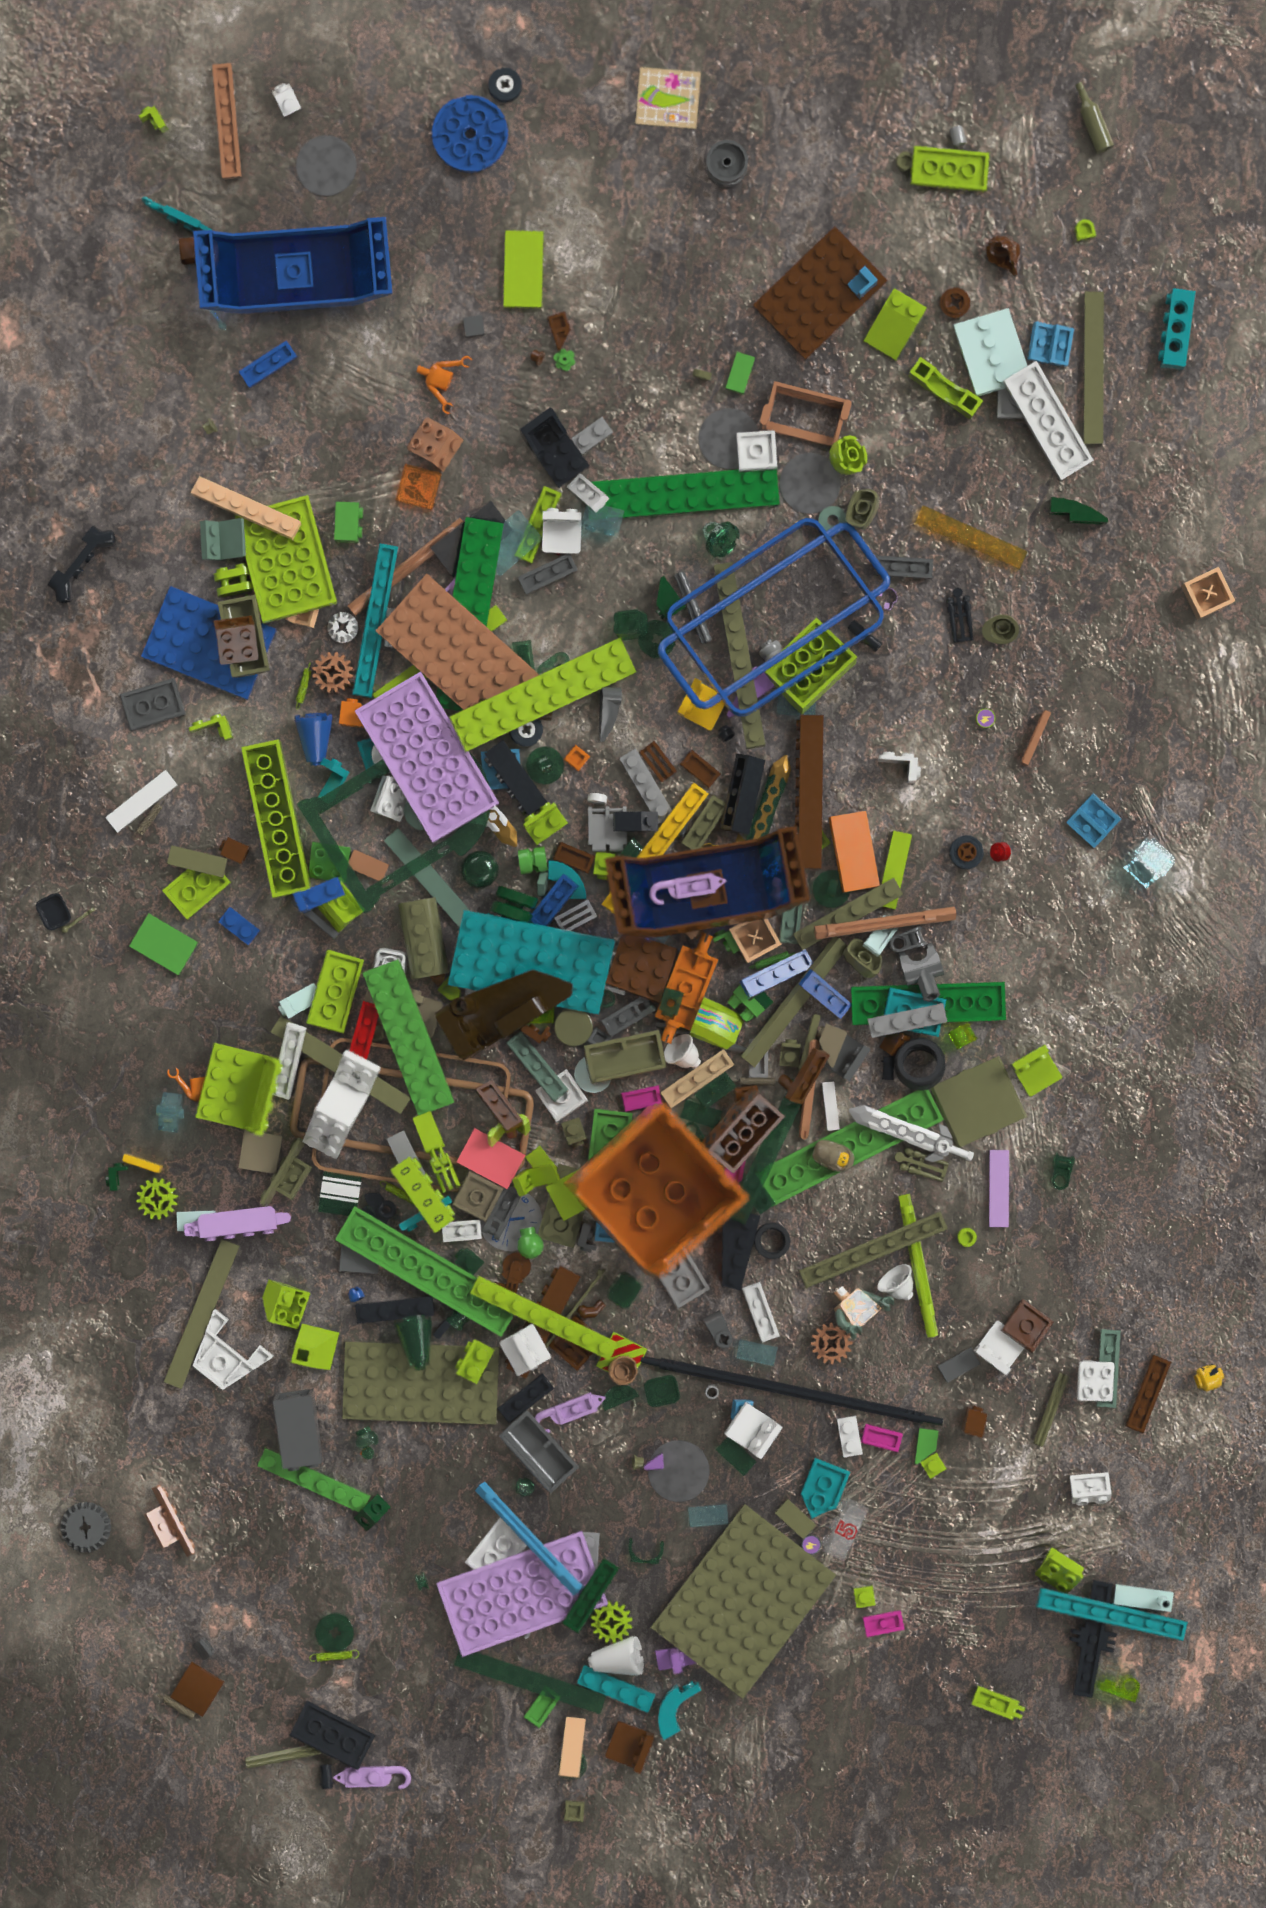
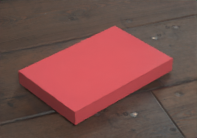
[457,1128,526,1189]

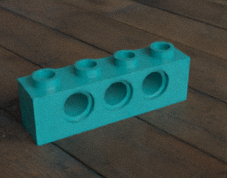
[1158,288,1196,370]

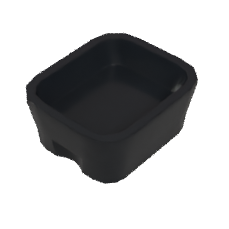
[36,893,71,931]

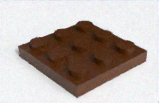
[605,934,678,1004]

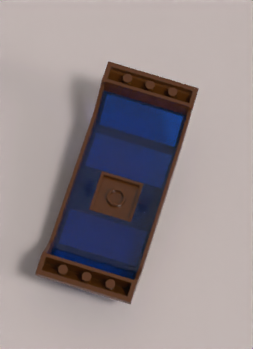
[605,826,810,938]

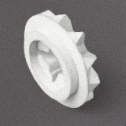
[328,612,358,643]

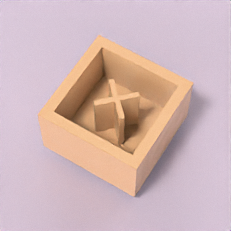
[1181,567,1235,620]
[729,919,781,963]

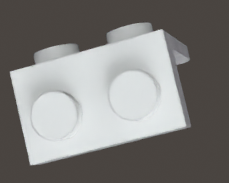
[542,508,582,554]
[878,752,921,784]

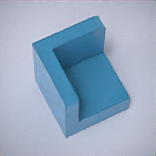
[848,266,878,299]

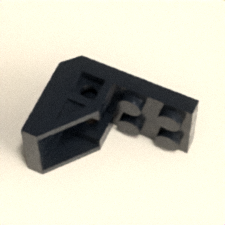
[520,407,590,489]

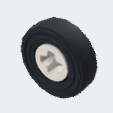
[488,68,522,103]
[509,719,543,747]

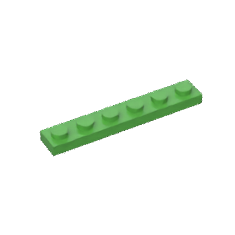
[257,1448,371,1512]

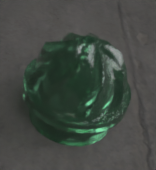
[516,1477,535,1497]

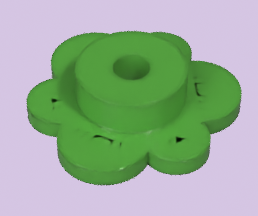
[554,349,575,371]

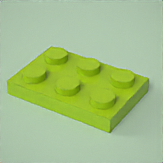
[162,869,231,920]

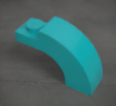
[658,1681,701,1740]

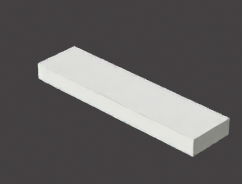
[105,770,178,833]
[273,1022,307,1100]

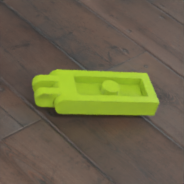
[971,1685,1025,1720]

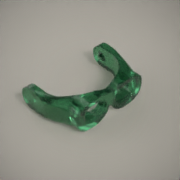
[629,1538,664,1564]

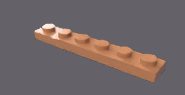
[212,63,242,179]

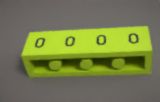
[391,1156,455,1233]

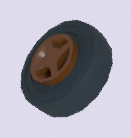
[949,835,984,870]

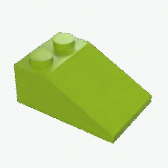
[863,288,927,361]

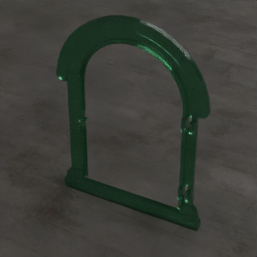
[297,751,491,913]

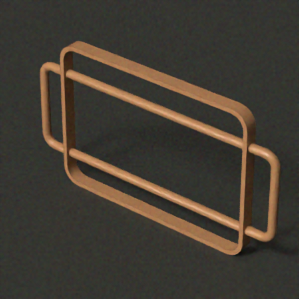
[290,1038,534,1192]

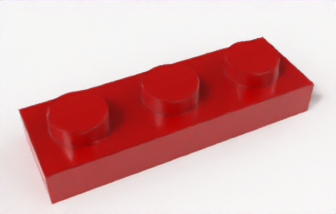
[349,1001,379,1060]

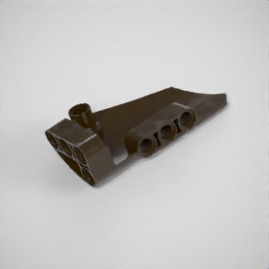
[435,969,573,1060]

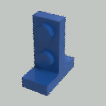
[293,877,345,914]

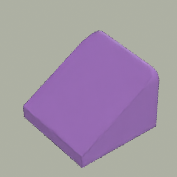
[644,1452,664,1470]

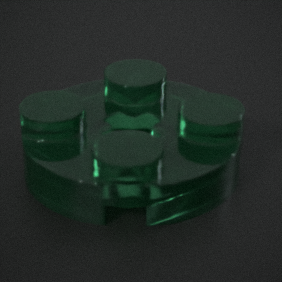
[638,620,676,658]
[315,1612,354,1652]

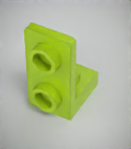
[189,714,234,741]

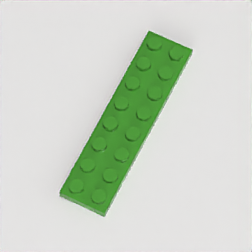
[363,959,455,1115]

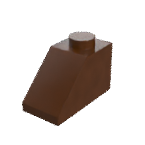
[961,1405,987,1438]

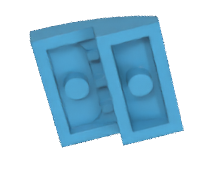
[1027,321,1074,366]
[1066,793,1121,848]

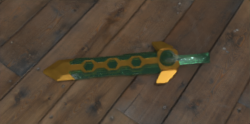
[735,755,791,882]

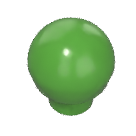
[517,1227,544,1259]

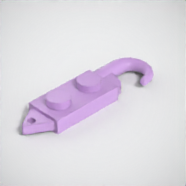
[649,873,726,905]
[535,1392,606,1433]
[333,1766,411,1789]

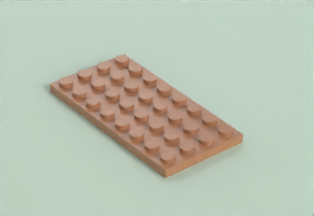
[376,574,539,710]

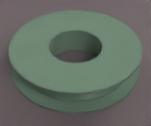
[818,506,847,535]

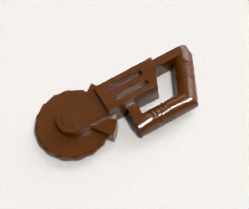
[494,1252,531,1294]

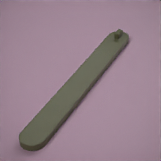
[545,1269,605,1348]

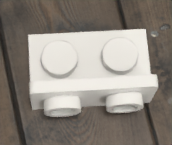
[1070,1472,1111,1506]

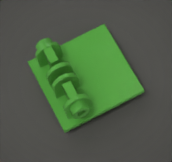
[309,841,351,883]

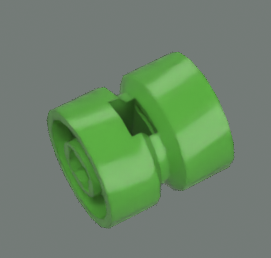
[518,847,548,875]

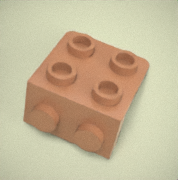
[407,418,463,472]

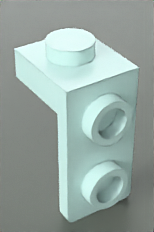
[278,983,316,1019]

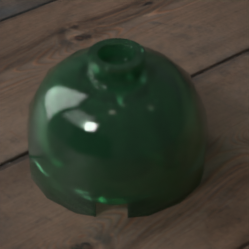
[461,851,499,889]

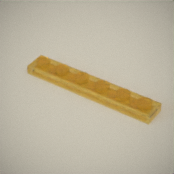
[915,505,1028,569]

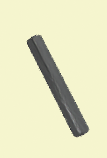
[674,571,711,644]

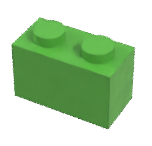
[334,502,363,543]

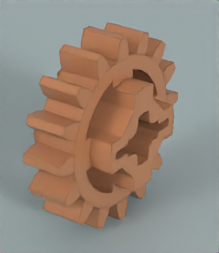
[312,652,354,694]
[811,1322,853,1364]

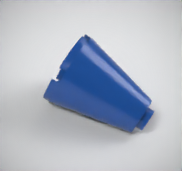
[294,713,333,766]

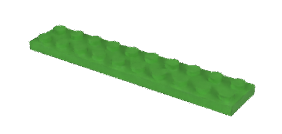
[755,1090,944,1207]
[335,1206,514,1337]

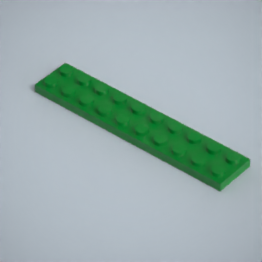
[588,469,780,521]
[436,517,504,711]

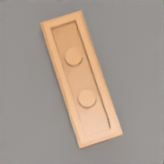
[559,1717,586,1778]

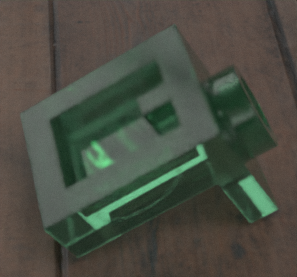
[454,1247,485,1275]

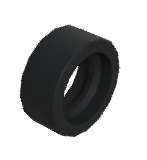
[754,1222,791,1259]

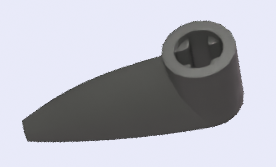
[599,687,622,742]

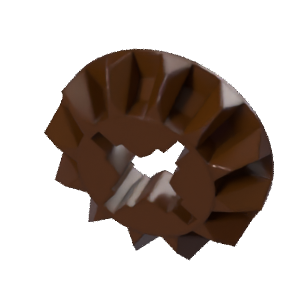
[940,287,971,318]

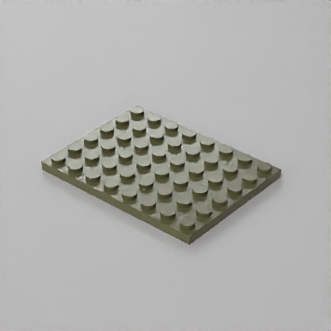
[651,1503,836,1699]

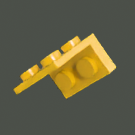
[677,678,728,731]

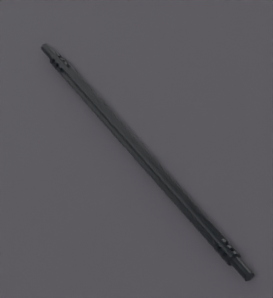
[641,1356,943,1426]

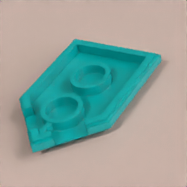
[801,1458,851,1519]

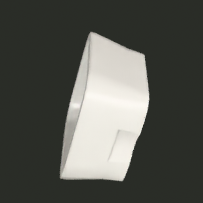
[373,948,408,974]

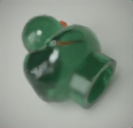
[355,1426,379,1460]

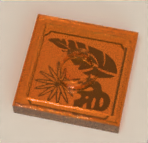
[395,464,442,511]

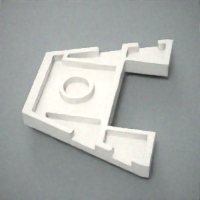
[193,1309,274,1390]

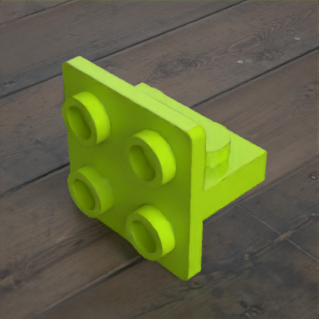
[1035,1547,1084,1594]

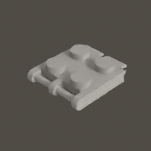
[588,806,627,852]

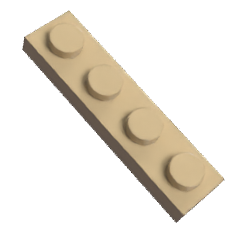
[660,1049,734,1108]

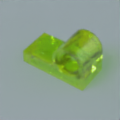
[948,1022,977,1050]
[1097,1675,1140,1703]

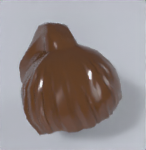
[985,236,1020,277]

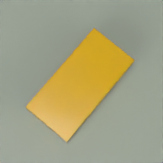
[122,1154,163,1173]

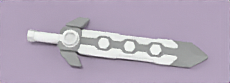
[849,1105,974,1162]

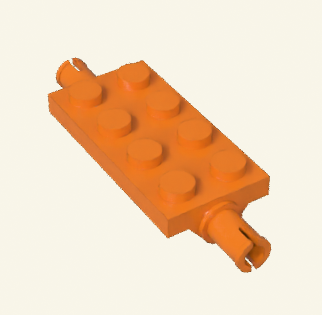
[655,932,718,1044]

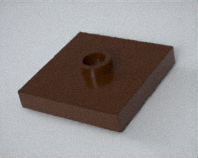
[1001,1299,1054,1353]

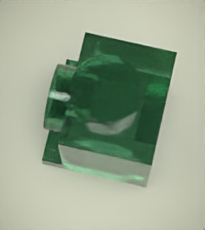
[659,987,684,1017]

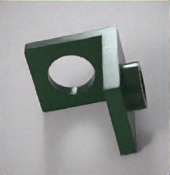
[354,1494,391,1531]

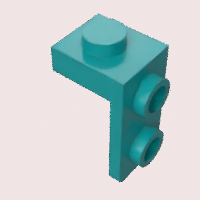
[318,757,350,805]

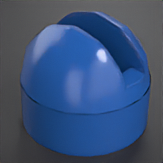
[348,1287,365,1303]

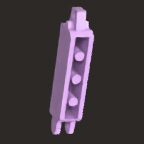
[184,1206,291,1241]

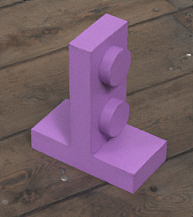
[655,1647,697,1674]

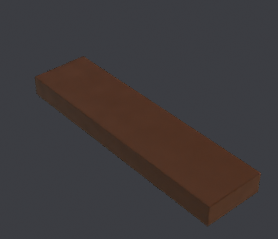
[1125,1355,1171,1433]

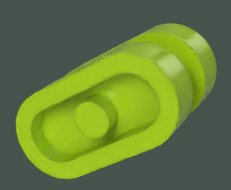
[213,563,254,597]

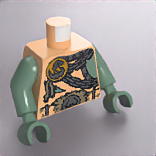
[834,1286,894,1340]

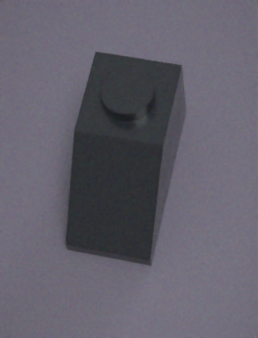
[613,811,658,832]

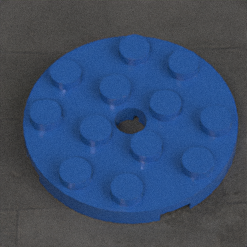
[432,95,508,173]

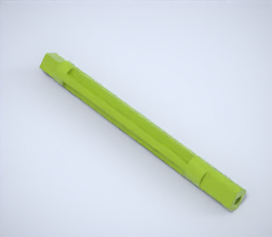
[899,1193,938,1338]

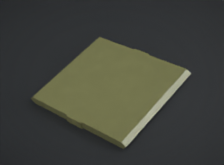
[930,1056,1027,1148]

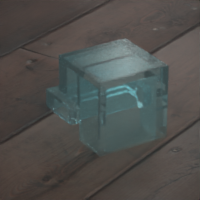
[1124,837,1175,888]

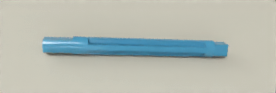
[475,1482,583,1596]

